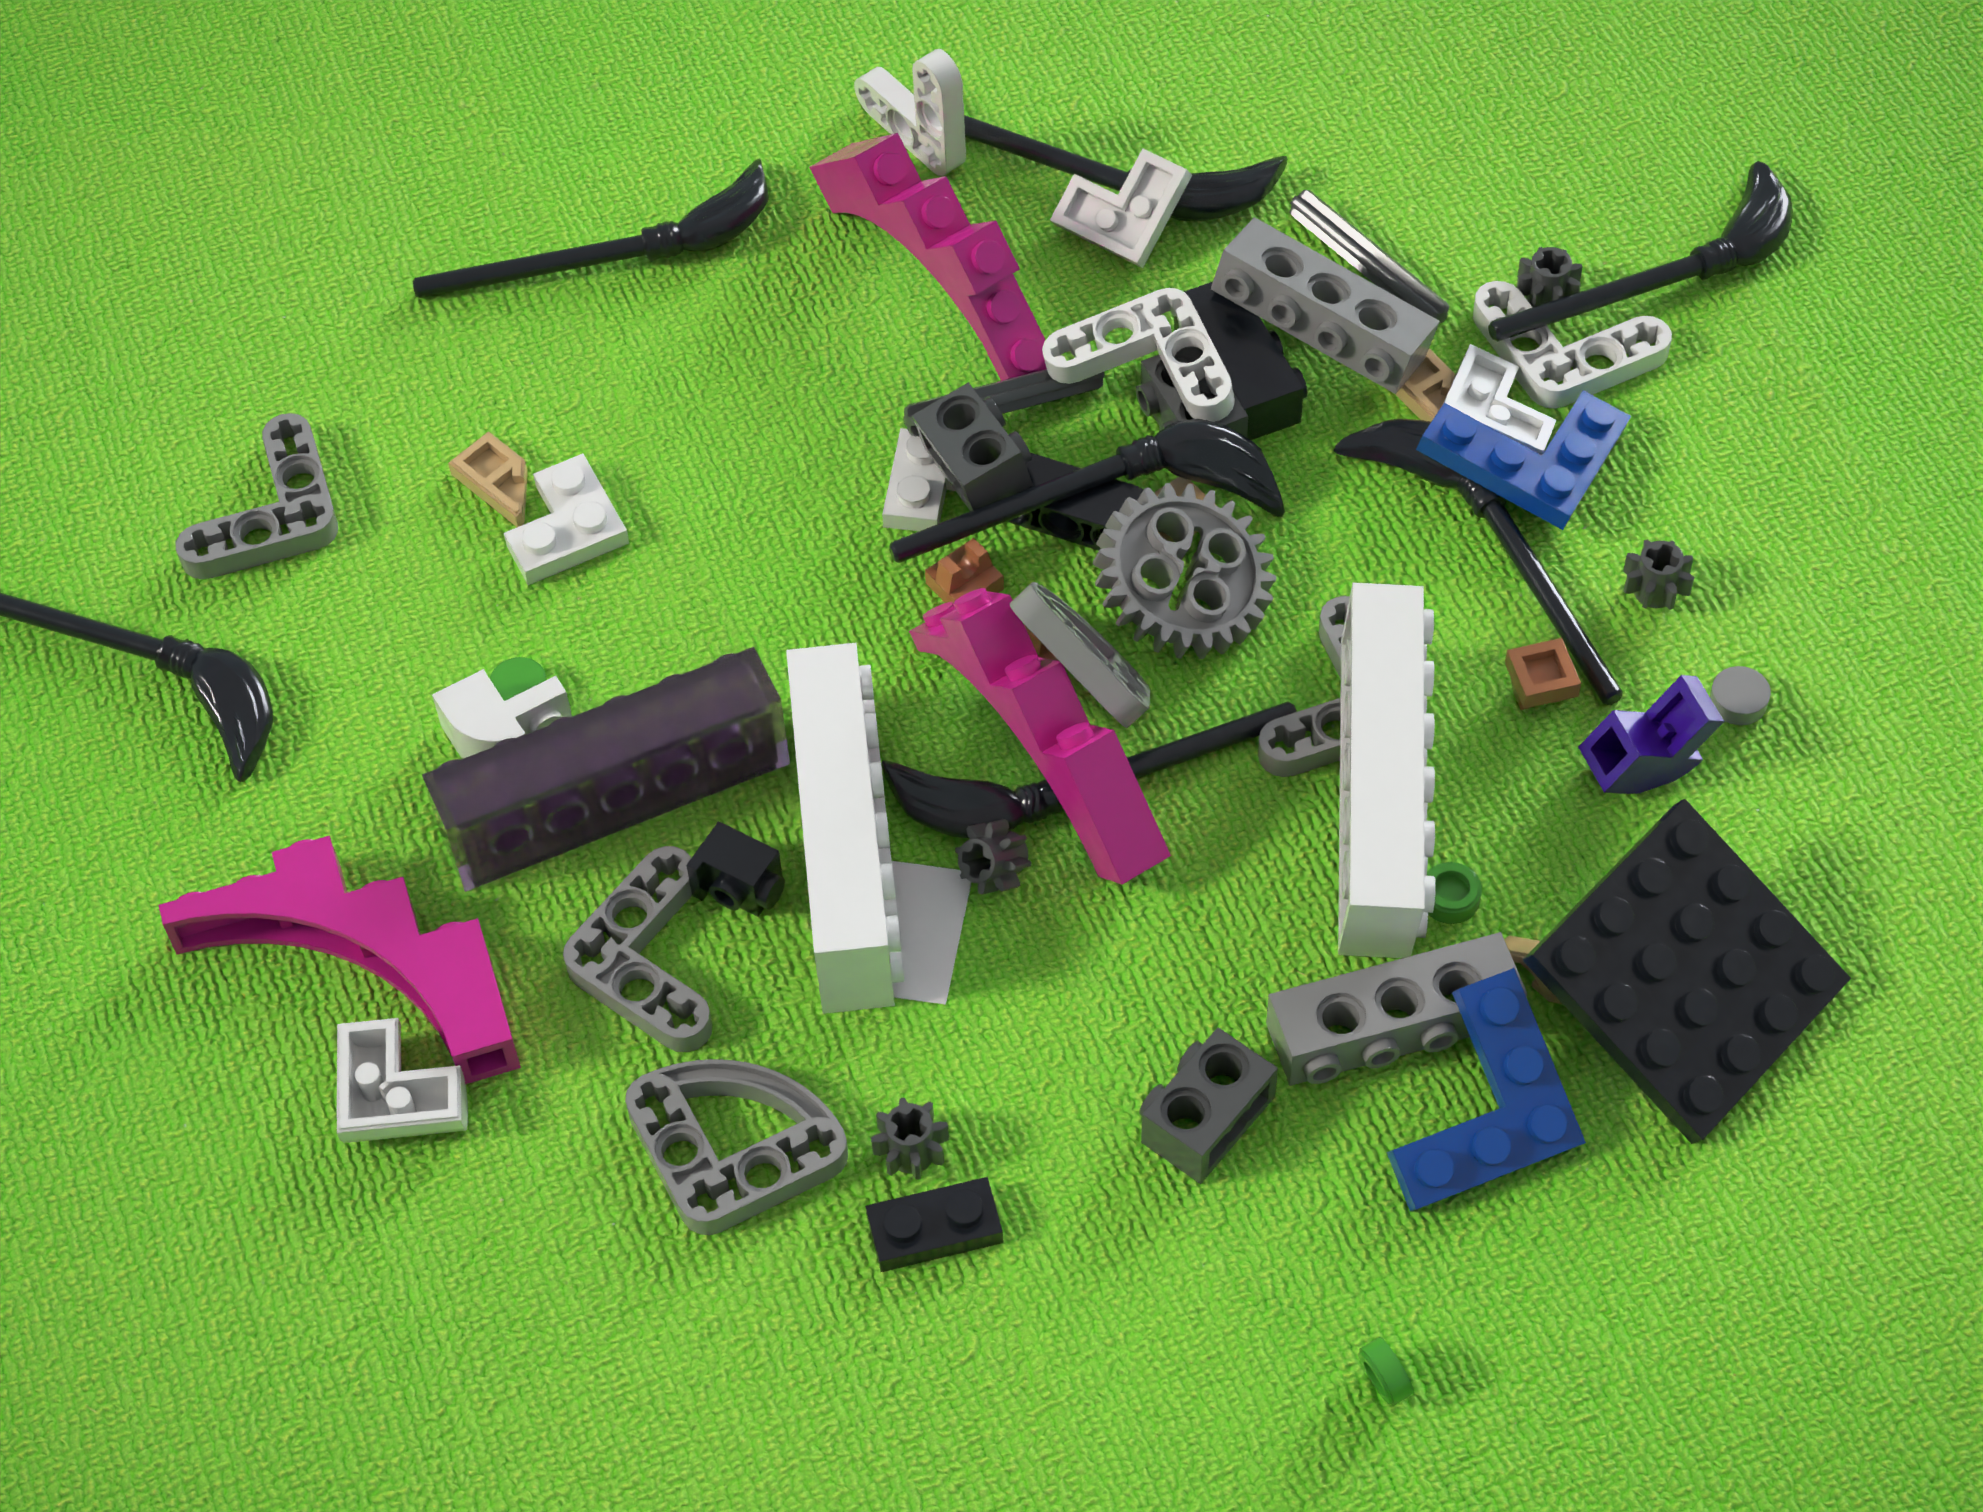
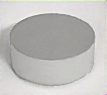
[1709,666,1771,725]

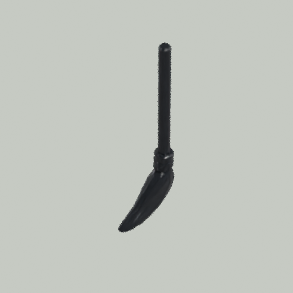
[964,115,1288,222]
[412,158,769,298]
[1488,161,1793,342]
[889,419,1285,563]
[1334,419,1623,705]
[0,593,273,782]
[881,701,1297,838]

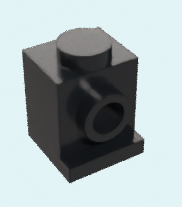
[686,821,785,917]

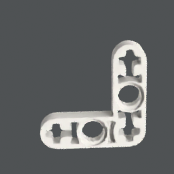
[854,49,966,176]
[1473,281,1672,409]
[1042,288,1235,422]

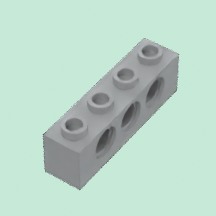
[1211,217,1440,394]
[1266,932,1527,1086]

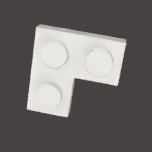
[1050,149,1192,268]
[1443,344,1556,455]
[882,428,955,531]
[504,454,629,585]

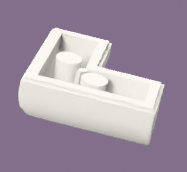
[337,1018,468,1143]

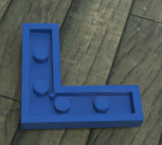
[1416,390,1631,530]
[1386,968,1586,1211]

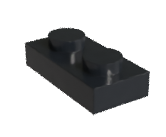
[865,1177,1003,1272]

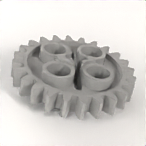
[1093,483,1276,659]

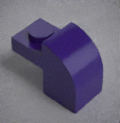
[1578,675,1725,794]

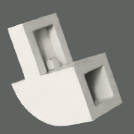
[432,669,574,773]

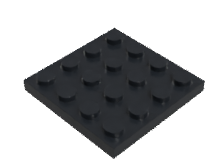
[1523,799,1851,1144]

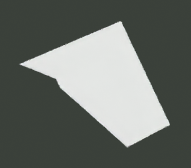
[892,861,971,1005]

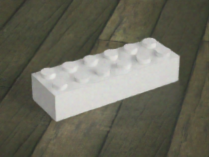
[1338,583,1435,958]
[786,643,904,1014]

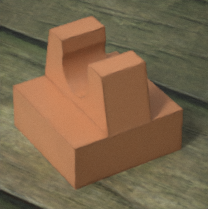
[925,538,1004,603]
[1505,638,1581,710]

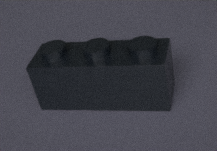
[1174,282,1307,440]

